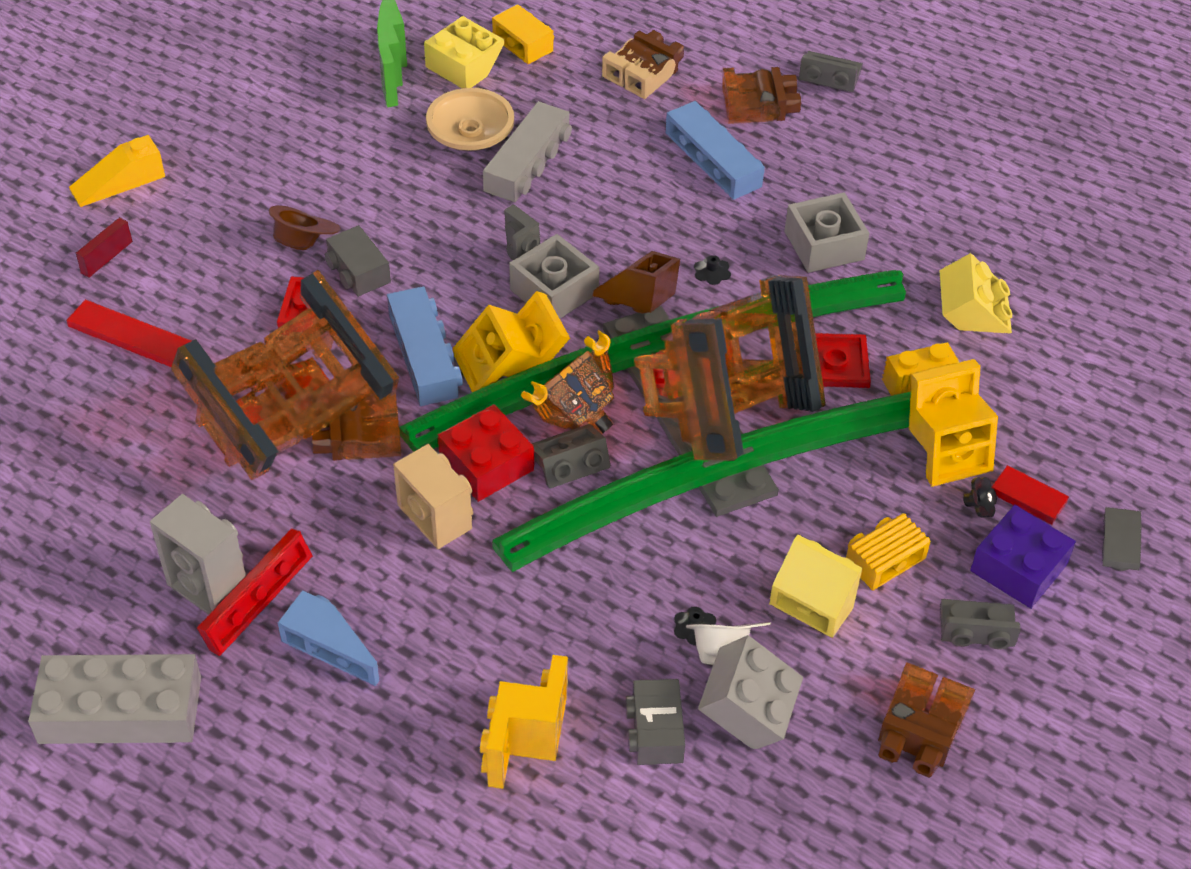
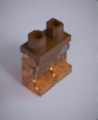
[722,67,801,124]
[310,387,401,461]
[878,662,976,778]

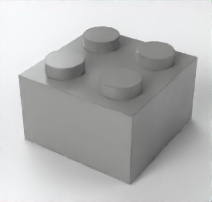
[784,192,870,273]
[509,234,600,319]
[698,635,803,749]

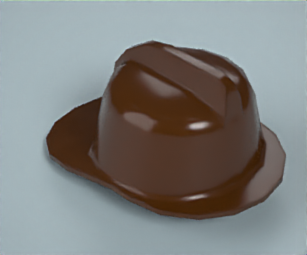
[268,205,341,250]

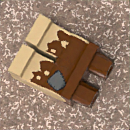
[602,30,684,99]

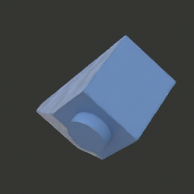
[278,590,380,686]

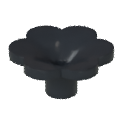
[694,255,731,285]
[963,477,997,518]
[674,607,716,646]

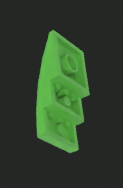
[377,0,407,107]

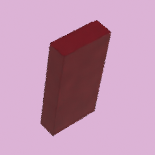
[76,217,133,278]

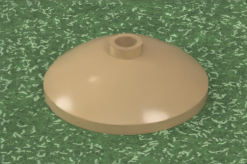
[426,88,514,151]

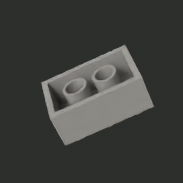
[150,494,247,615]

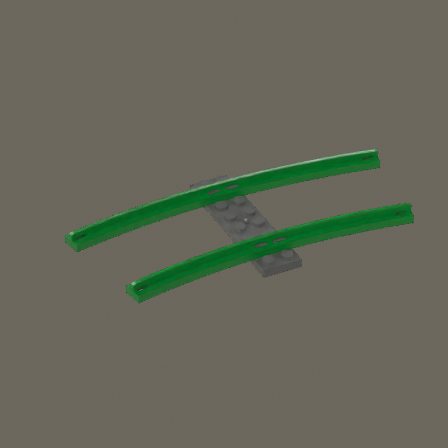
[399,270,911,572]

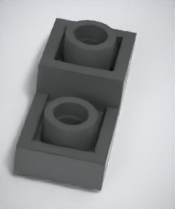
[1102,507,1142,571]

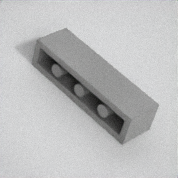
[483,101,572,202]

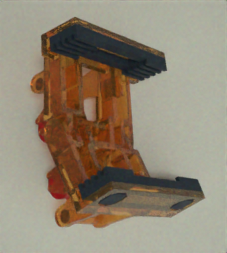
[171,270,400,480]
[634,275,826,461]

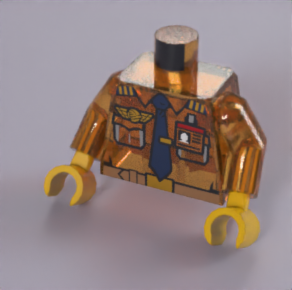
[521,330,614,434]

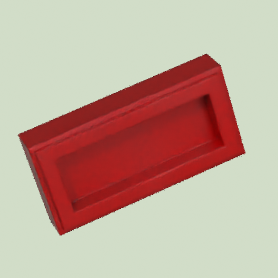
[992,465,1069,525]

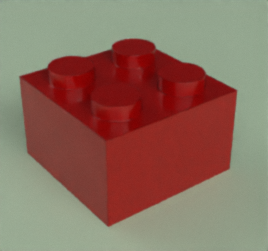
[438,404,534,502]

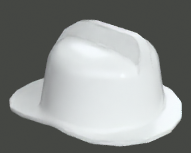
[686,622,771,665]

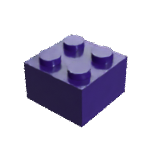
[970,504,1076,609]

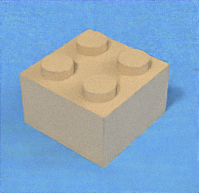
[393,444,473,549]

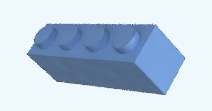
[665,101,765,200]
[387,286,463,406]

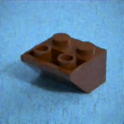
[593,251,681,314]

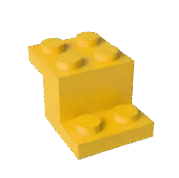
[452,291,570,392]
[909,359,998,487]
[480,655,568,789]

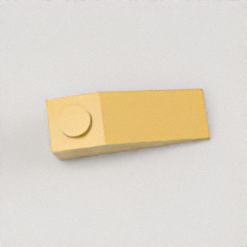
[69,135,165,207]

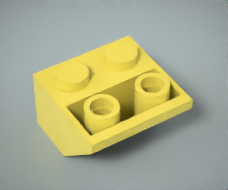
[424,16,504,88]
[939,253,1012,333]
[769,535,862,638]

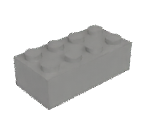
[28,654,201,744]

